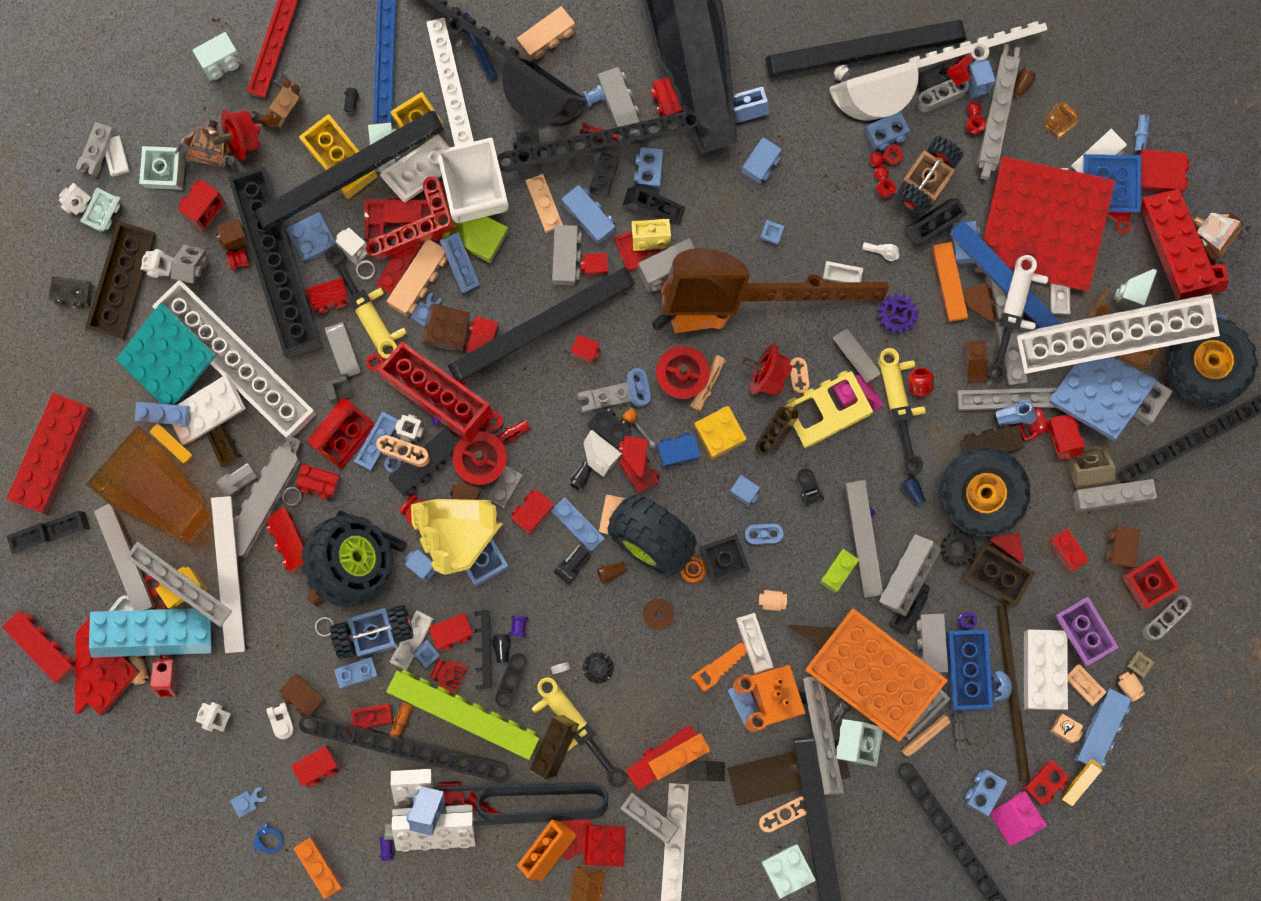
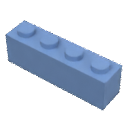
[1074,689,1132,768]

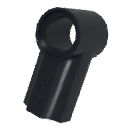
[553,545,592,585]

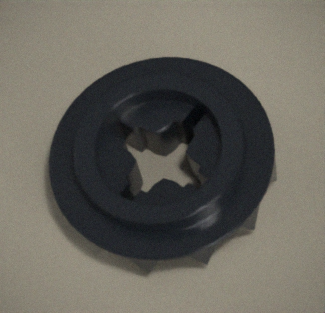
[583,652,614,683]

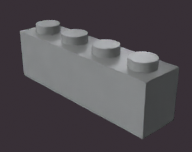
[598,67,640,140]
[1073,479,1157,512]
[879,534,941,616]

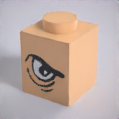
[1050,714,1083,743]

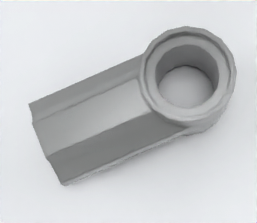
[216,463,257,497]

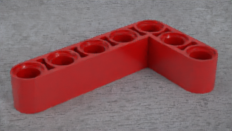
[366,176,456,259]

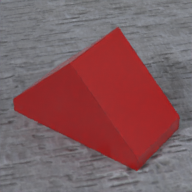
[987,533,1024,564]

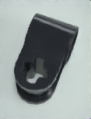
[918,63,951,92]
[795,468,824,507]

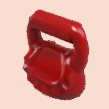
[1013,408,1050,441]

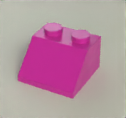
[990,791,1047,846]

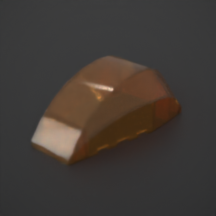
[86,425,213,545]

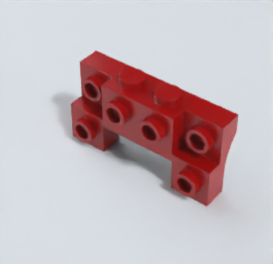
[364,197,441,242]

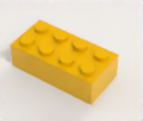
[299,114,377,199]

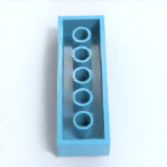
[89,608,212,658]

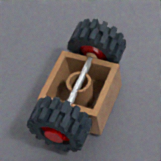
[895,136,964,215]

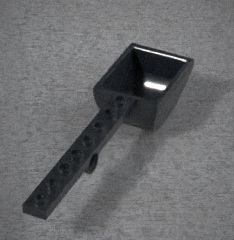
[424,0,588,124]

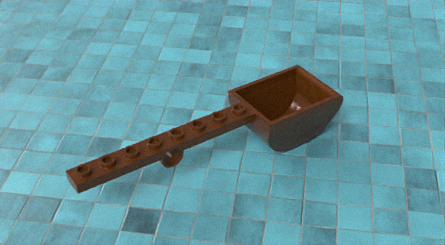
[661,248,889,315]

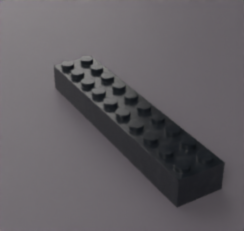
[228,167,323,359]

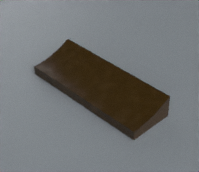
[84,221,155,340]
[727,739,851,806]

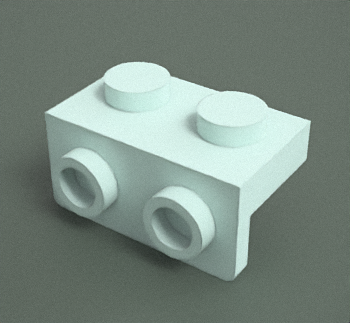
[80,188,121,232]

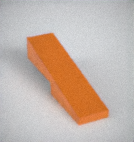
[932,242,968,322]

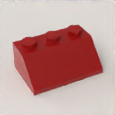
[306,397,375,470]
[266,507,306,573]

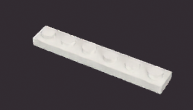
[661,783,689,901]

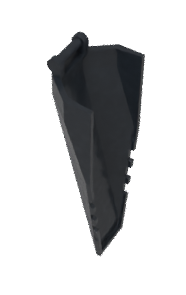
[643,0,737,154]

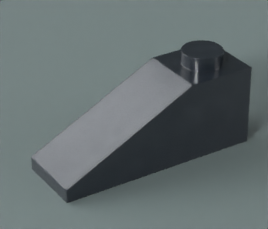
[622,186,685,224]

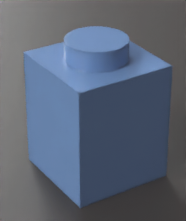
[729,475,760,506]

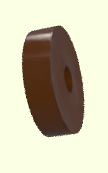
[643,599,674,630]

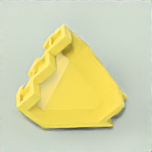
[411,499,503,575]

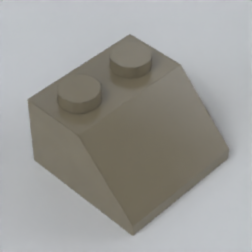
[1068,444,1115,490]

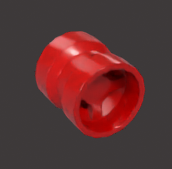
[226,247,250,270]

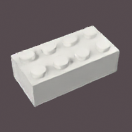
[1024,630,1068,710]

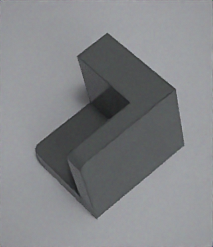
[324,376,353,404]

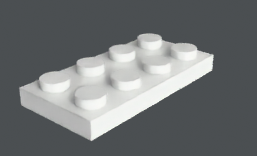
[380,134,450,203]
[172,375,245,445]

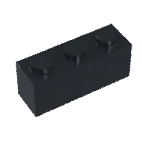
[904,198,967,244]

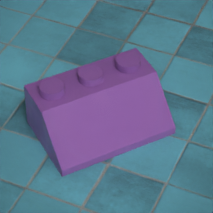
[1055,597,1119,667]

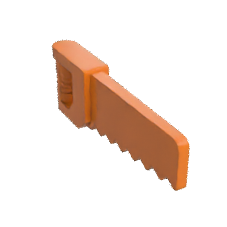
[690,643,747,692]

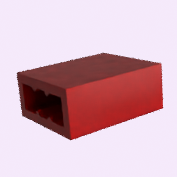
[1138,149,1190,194]

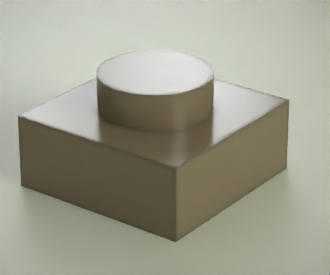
[1126,651,1154,678]

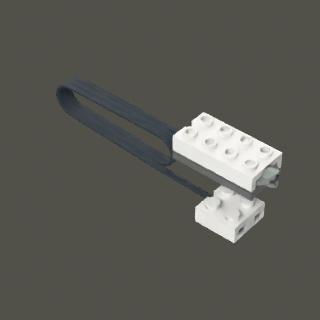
[384,769,608,852]

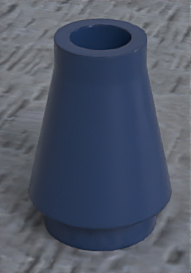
[901,476,926,506]

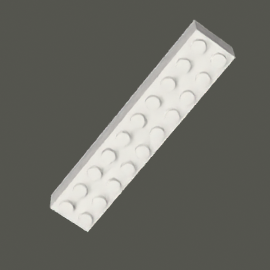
[152,280,317,440]
[1017,294,1220,374]

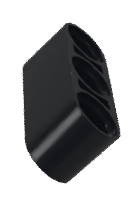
[495,653,528,708]

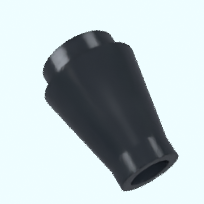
[568,461,592,491]
[492,634,511,663]

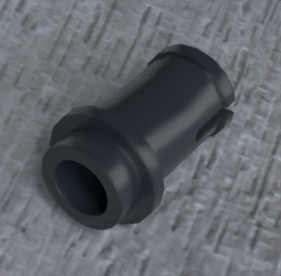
[343,88,359,113]

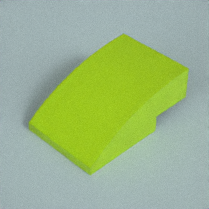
[442,217,509,263]

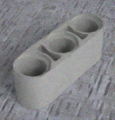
[916,79,969,112]
[325,322,361,378]
[1142,595,1192,641]

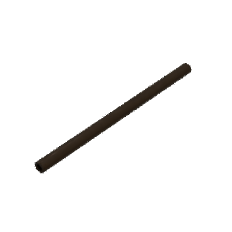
[997,605,1030,781]

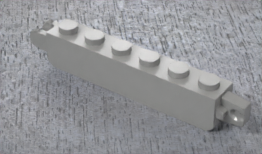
[977,44,1020,180]
[234,437,302,558]

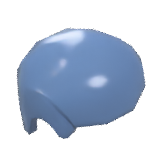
[991,670,1012,702]

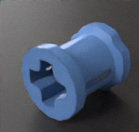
[582,84,606,107]

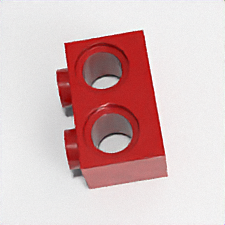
[1022,760,1069,805]

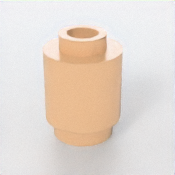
[759,590,787,611]
[128,656,149,685]
[1117,672,1145,702]

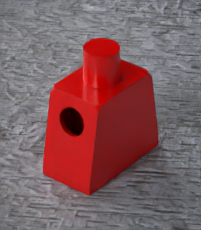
[150,655,178,698]

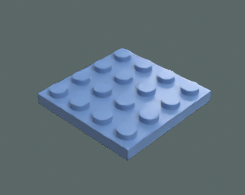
[1049,356,1157,442]

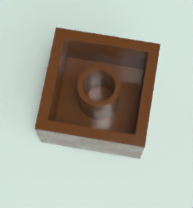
[421,303,470,352]

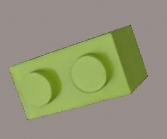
[819,549,859,593]

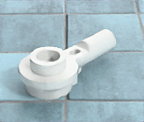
[863,242,900,261]

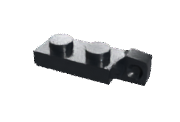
[890,583,930,635]

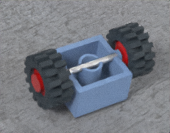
[329,605,414,660]

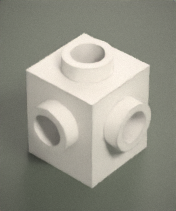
[59,183,91,215]
[141,249,174,278]
[395,414,424,443]
[196,702,231,732]

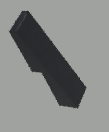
[7,511,90,554]

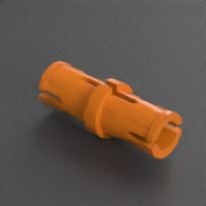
[390,701,414,737]

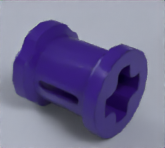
[957,612,978,630]
[509,615,528,637]

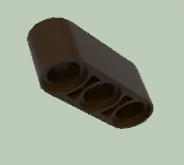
[755,406,798,456]

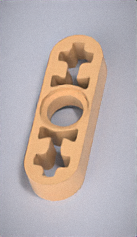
[377,435,430,467]
[759,796,805,832]

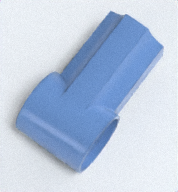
[996,400,1038,427]

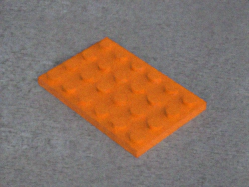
[805,608,948,742]

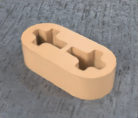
[790,357,809,394]

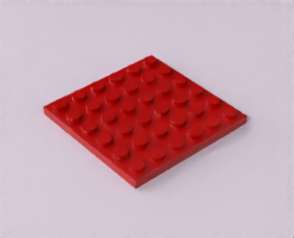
[977,156,1115,292]

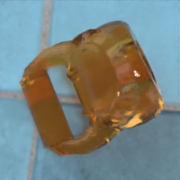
[1045,102,1079,134]

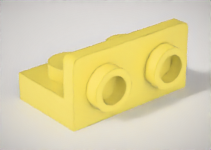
[632,219,671,251]

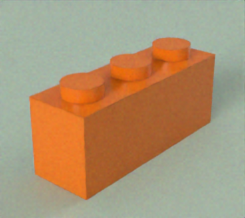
[648,733,711,781]
[517,820,577,881]
[293,837,344,899]

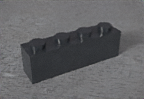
[387,427,459,497]

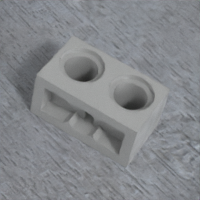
[171,244,208,283]
[1134,381,1172,425]

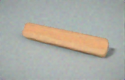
[901,715,950,758]

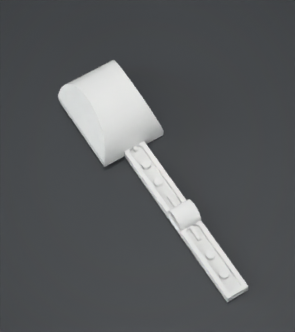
[427,18,509,223]
[830,21,1047,121]

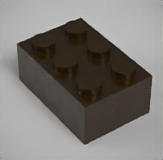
[962,543,1036,608]

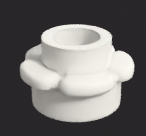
[834,65,851,82]

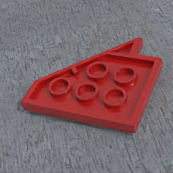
[75,619,140,715]

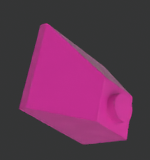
[831,375,884,411]

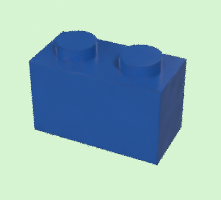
[657,433,701,469]

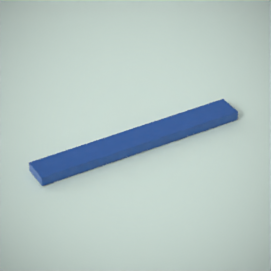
[373,0,397,125]
[949,221,1062,328]

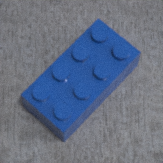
[946,630,993,711]

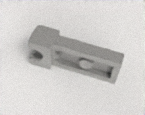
[76,122,115,177]
[577,382,632,414]

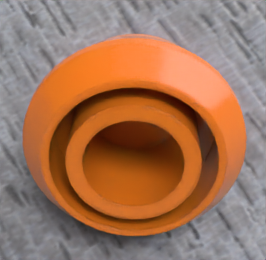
[680,556,706,582]

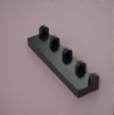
[474,610,492,689]

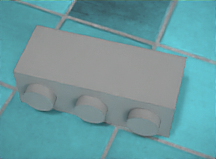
[552,225,581,286]
[915,614,948,674]

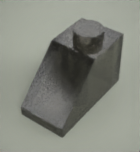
[686,760,725,782]

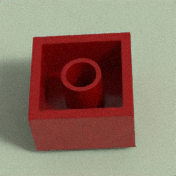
[178,179,226,231]
[1122,555,1180,610]
[290,746,341,788]

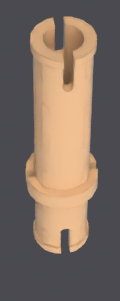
[690,355,726,411]

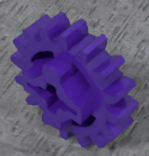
[877,293,919,335]

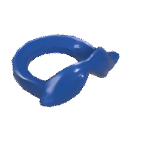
[254,823,283,854]

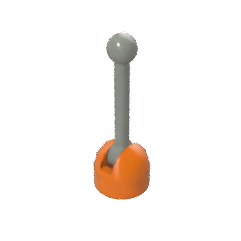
[621,408,657,449]

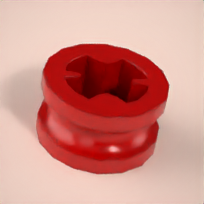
[366,354,384,372]

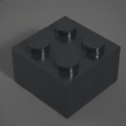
[699,534,750,586]

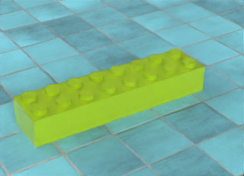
[386,669,541,761]

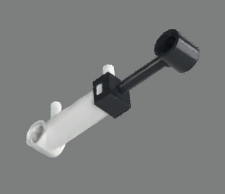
[987,255,1048,382]

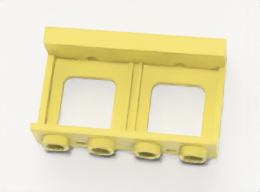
[784,370,874,449]

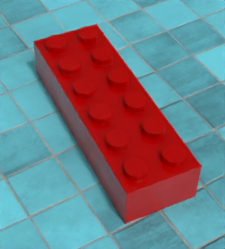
[1140,189,1219,301]
[377,342,493,442]
[6,392,93,516]

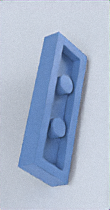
[440,232,480,293]
[135,402,190,426]
[354,411,398,471]
[551,497,605,552]

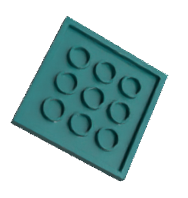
[116,303,217,405]

